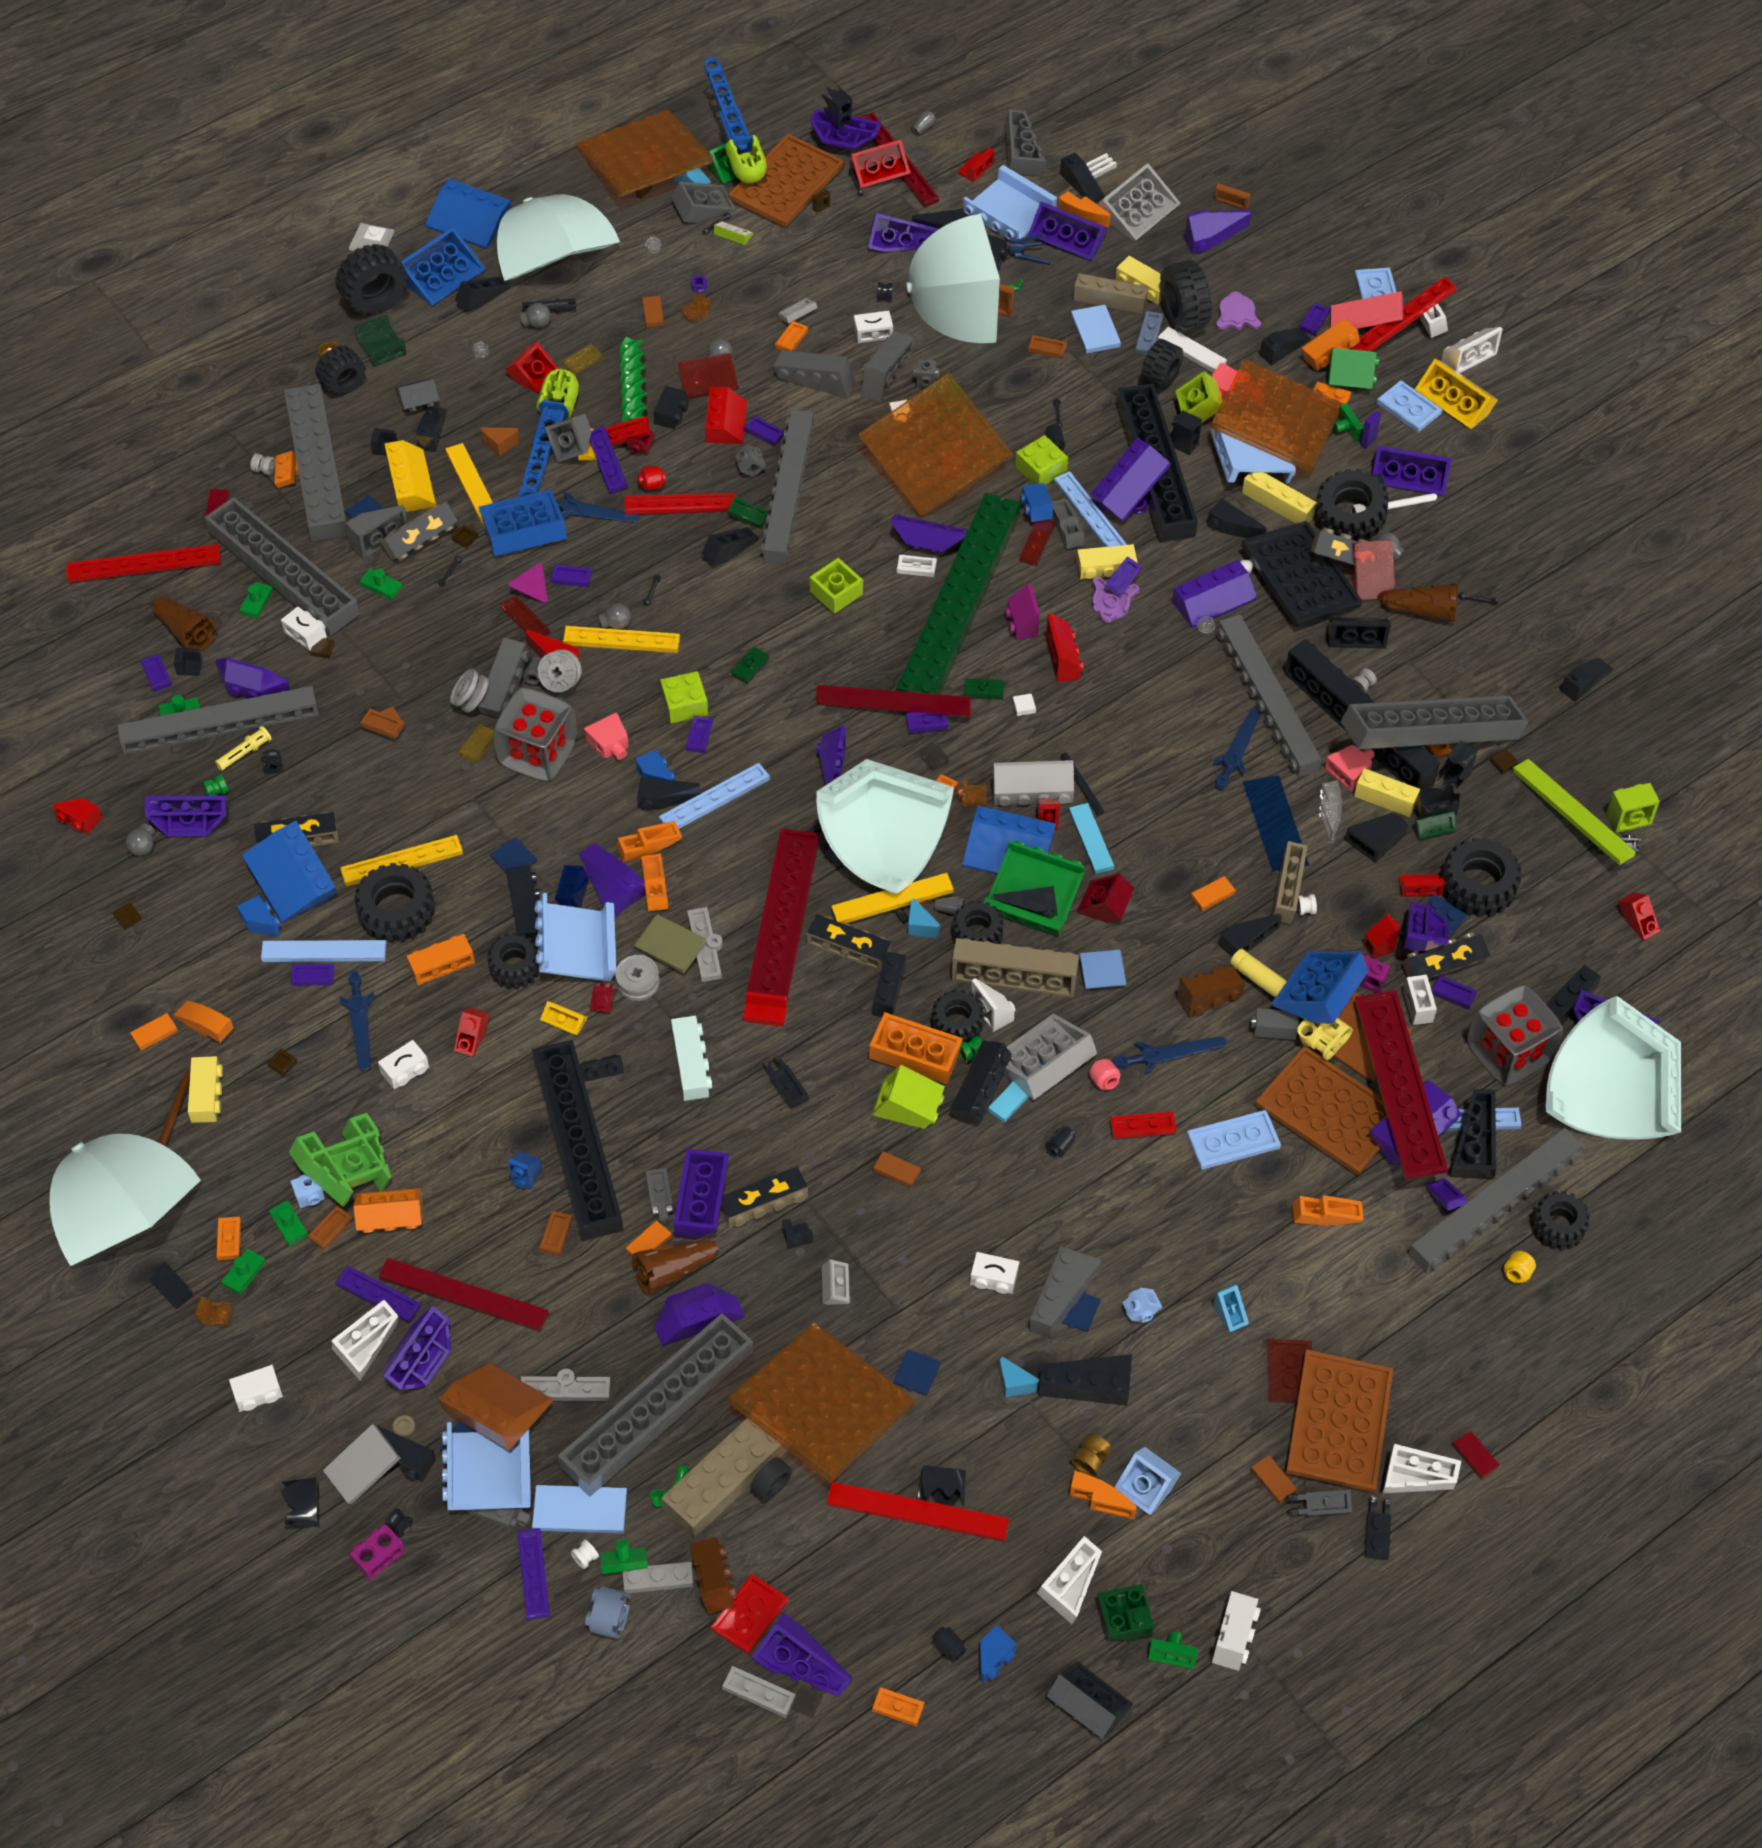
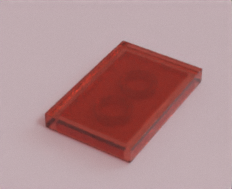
[678,353,739,399]
[1354,540,1395,600]
[1267,1339,1312,1403]

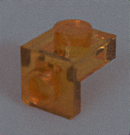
[681,293,712,320]
[958,779,987,806]
[194,1297,234,1326]

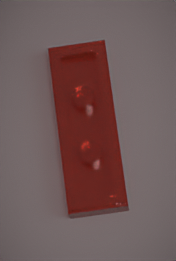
[1019,520,1055,566]
[500,595,550,636]

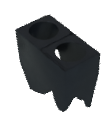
[821,86,853,130]
[1438,741,1478,789]
[1414,785,1460,818]
[917,1465,966,1506]
[281,1477,320,1528]

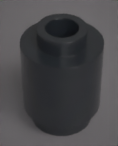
[1044,425,1065,450]
[1046,1125,1076,1157]
[933,1627,967,1662]

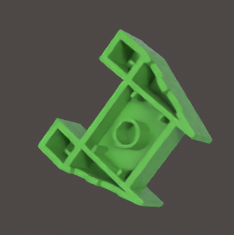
[289,1113,391,1206]

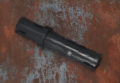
[522,298,577,312]

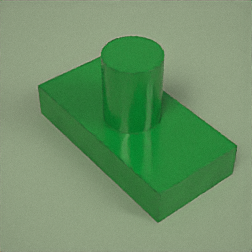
[1333,403,1364,443]
[359,569,403,600]
[239,582,274,620]
[159,695,200,716]
[268,1200,308,1247]
[221,1249,266,1296]
[600,1539,648,1574]
[1148,1632,1198,1669]

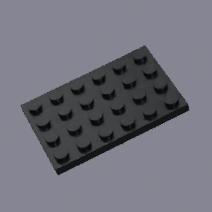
[1241,520,1362,627]

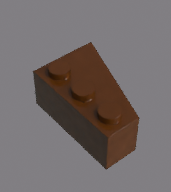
[1177,965,1245,1018]
[690,1537,737,1615]

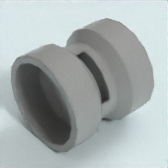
[251,453,275,475]
[1352,668,1377,693]

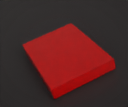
[711,1573,789,1655]

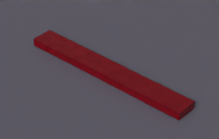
[858,112,939,208]
[816,685,972,717]
[379,1258,549,1332]

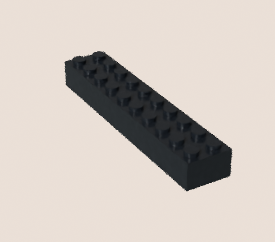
[1117,383,1198,541]
[1284,639,1440,797]
[532,1039,624,1241]

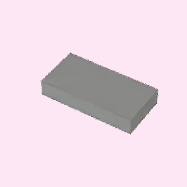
[778,298,817,323]

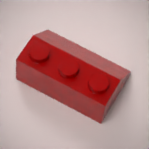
[850,139,910,188]
[706,387,747,444]
[1045,613,1084,683]

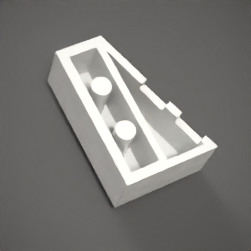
[332,1300,398,1381]
[1382,1444,1461,1494]
[1037,1536,1102,1624]
[1212,1591,1261,1671]

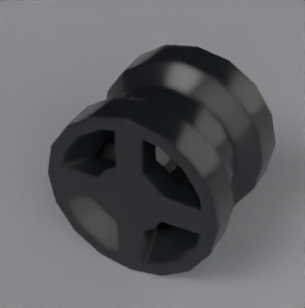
[877,282,892,301]
[261,749,283,774]
[384,1508,413,1538]

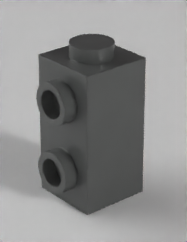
[1251,1008,1299,1040]

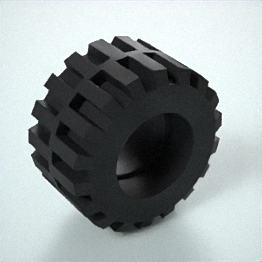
[1141,339,1183,389]
[315,345,366,395]
[952,900,1004,944]
[487,933,539,989]
[931,990,984,1042]
[1531,1191,1590,1251]

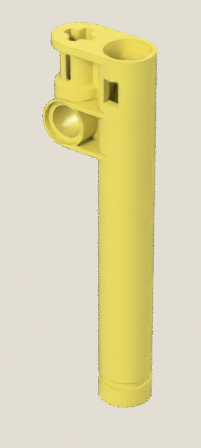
[1230,949,1353,1060]

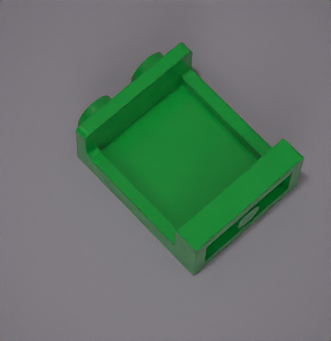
[1327,348,1379,389]

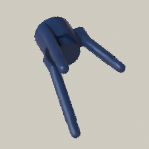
[1010,234,1050,264]

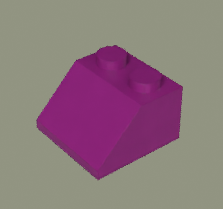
[1005,584,1040,640]

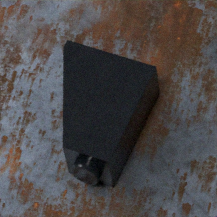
[1345,812,1408,863]

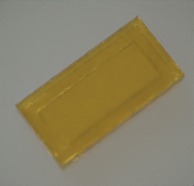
[563,344,603,375]
[459,724,494,763]

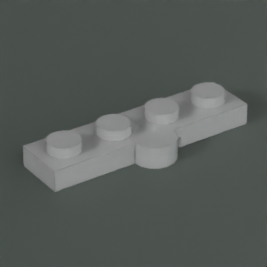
[687,907,723,982]
[521,1369,611,1401]

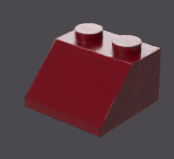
[1077,873,1134,923]

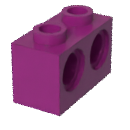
[1352,951,1391,993]
[350,1524,406,1581]

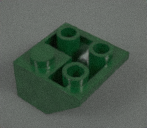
[1097,1584,1154,1642]

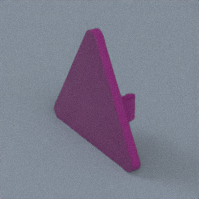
[508,563,547,603]

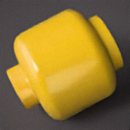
[1504,1251,1536,1283]

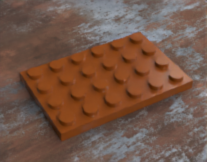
[728,134,845,228]
[1255,1046,1387,1176]
[1286,1349,1393,1493]

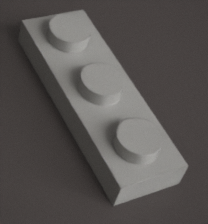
[623,1562,693,1593]
[722,1666,796,1718]

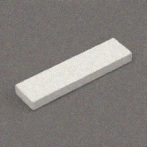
[1158,327,1227,373]

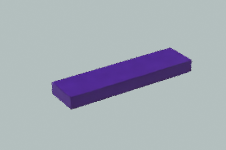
[590,425,628,494]
[335,1265,421,1324]
[517,1528,550,1620]

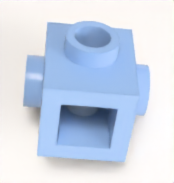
[291,1174,325,1209]
[1122,1288,1162,1323]

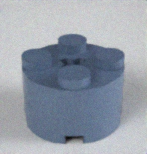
[585,1586,631,1639]

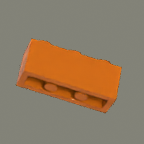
[1302,318,1360,371]
[407,934,475,985]

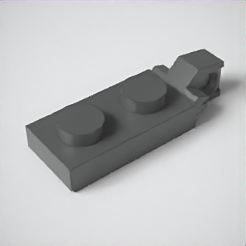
[645,1168,673,1226]
[467,1508,531,1528]

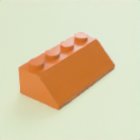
[869,1012,963,1085]

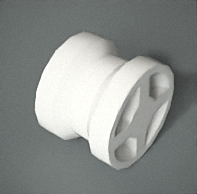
[1297,894,1317,916]
[570,1540,599,1569]

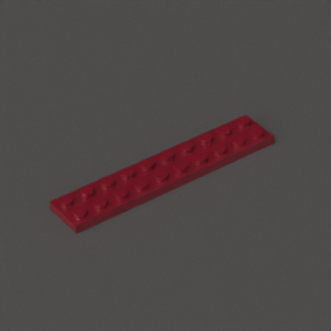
[747,828,820,1002]
[1355,990,1448,1180]

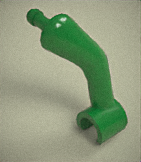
[650,1464,690,1507]

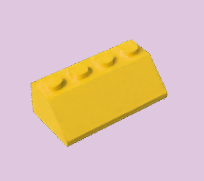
[1414,359,1498,429]
[385,440,436,512]

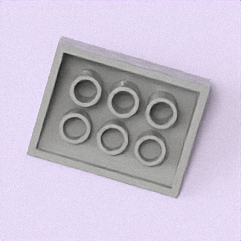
[1097,163,1181,242]
[1003,1014,1097,1099]

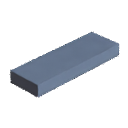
[1135,311,1164,355]

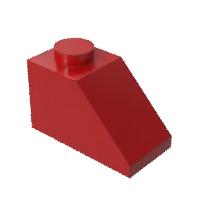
[1037,798,1060,830]

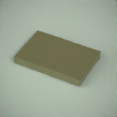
[634,914,707,973]

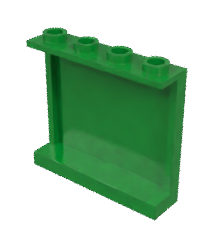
[983,840,1085,937]

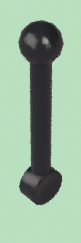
[848,168,864,196]
[702,212,731,234]
[1053,399,1063,428]
[438,556,462,587]
[643,575,661,606]
[1459,592,1498,606]

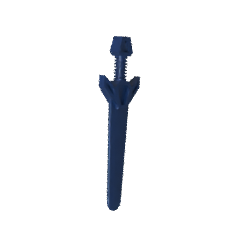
[556,492,639,523]
[1213,708,1260,791]
[340,971,374,1071]
[1113,1037,1226,1074]

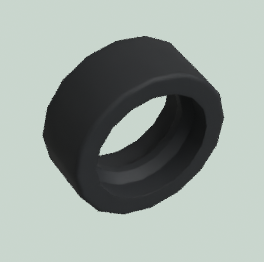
[750,1457,792,1501]

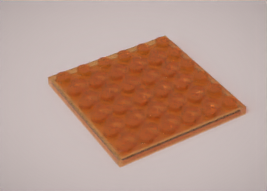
[576,110,713,197]
[1210,359,1344,472]
[858,373,1013,519]
[728,1322,916,1483]

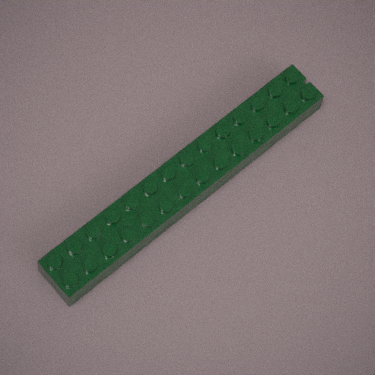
[896,492,1021,694]

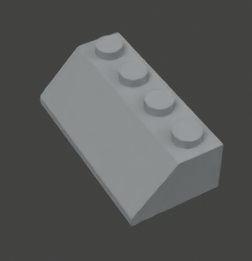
[992,760,1074,806]

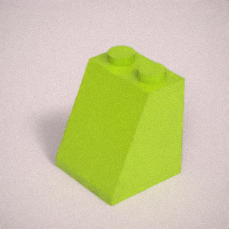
[872,1065,944,1129]

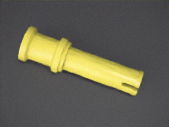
[215,726,272,771]

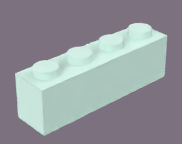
[671,1016,712,1101]

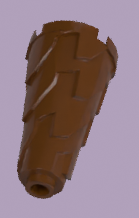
[1383,583,1458,622]
[152,596,217,652]
[632,1239,719,1295]

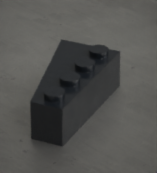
[1451,1089,1496,1178]
[1039,1354,1132,1406]

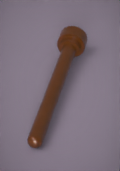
[158,1072,190,1148]

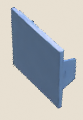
[1080,950,1126,989]

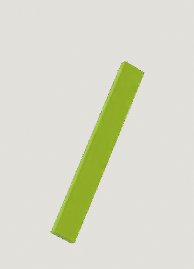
[1513,759,1635,865]

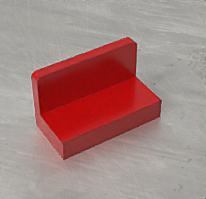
[958,147,995,182]
[1399,874,1445,897]
[743,991,787,1027]

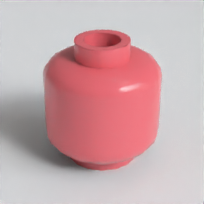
[1089,1059,1121,1090]

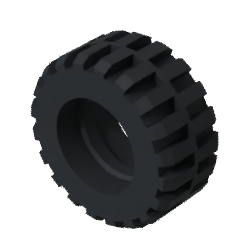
[335,244,408,315]
[1160,260,1212,333]
[1316,469,1389,541]
[1441,838,1522,916]
[354,863,435,942]

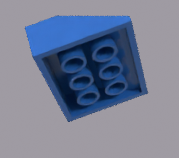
[425,178,511,249]
[401,227,486,306]
[479,489,567,556]
[962,806,1056,875]
[242,821,336,923]
[1272,951,1369,1024]

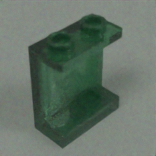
[354,315,407,367]

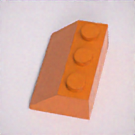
[354,1188,423,1233]

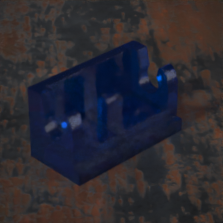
[555,865,589,908]

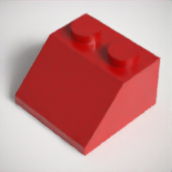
[505,342,559,393]

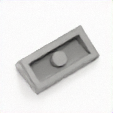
[822,1259,850,1305]

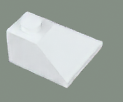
[349,223,394,251]
[971,978,1015,1032]

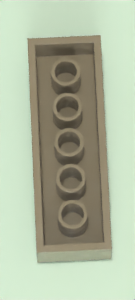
[952,938,1079,998]
[661,1408,791,1538]

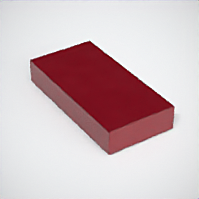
[205,489,230,517]
[1452,1431,1500,1480]

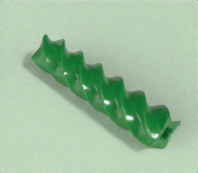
[620,337,648,423]

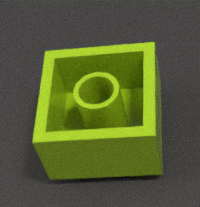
[1175,371,1225,423]
[1015,435,1068,485]
[809,558,863,614]
[660,671,708,723]
[1606,783,1660,833]

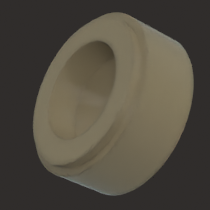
[393,1415,416,1439]

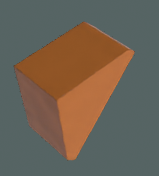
[481,427,520,457]

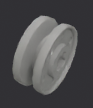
[538,650,582,692]
[450,669,489,713]
[615,955,660,1001]

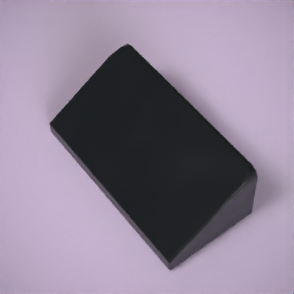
[149,1262,193,1309]

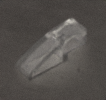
[1318,780,1342,844]

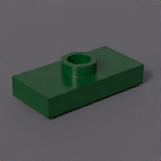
[727,497,769,529]
[731,646,769,684]
[965,678,1004,699]
[1414,811,1457,840]

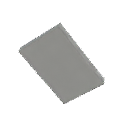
[323,1424,401,1504]

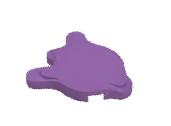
[1216,291,1261,330]
[1092,577,1139,623]

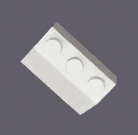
[1442,327,1503,373]

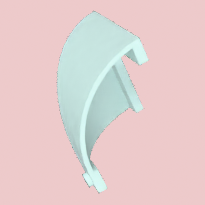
[497,194,620,281]
[906,214,1000,343]
[817,759,954,893]
[1545,996,1681,1140]
[50,1134,201,1266]

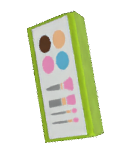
[714,221,753,246]

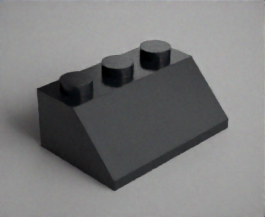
[1327,617,1391,649]
[1046,1661,1133,1739]

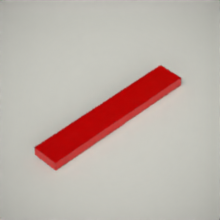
[624,493,736,514]

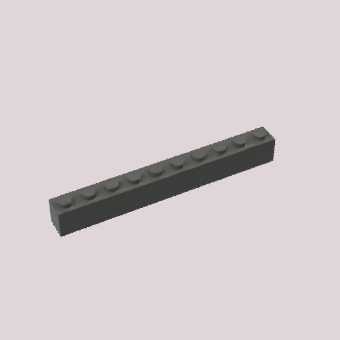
[760,409,814,564]
[1216,615,1322,778]
[117,686,319,755]
[1408,1128,1583,1273]

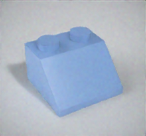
[1114,1447,1181,1515]

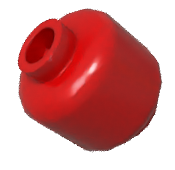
[637,466,665,490]

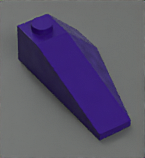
[1184,210,1251,254]
[868,213,939,252]
[816,726,846,786]
[579,843,645,917]
[751,1612,853,1696]

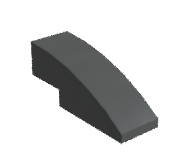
[1052,498,1085,549]

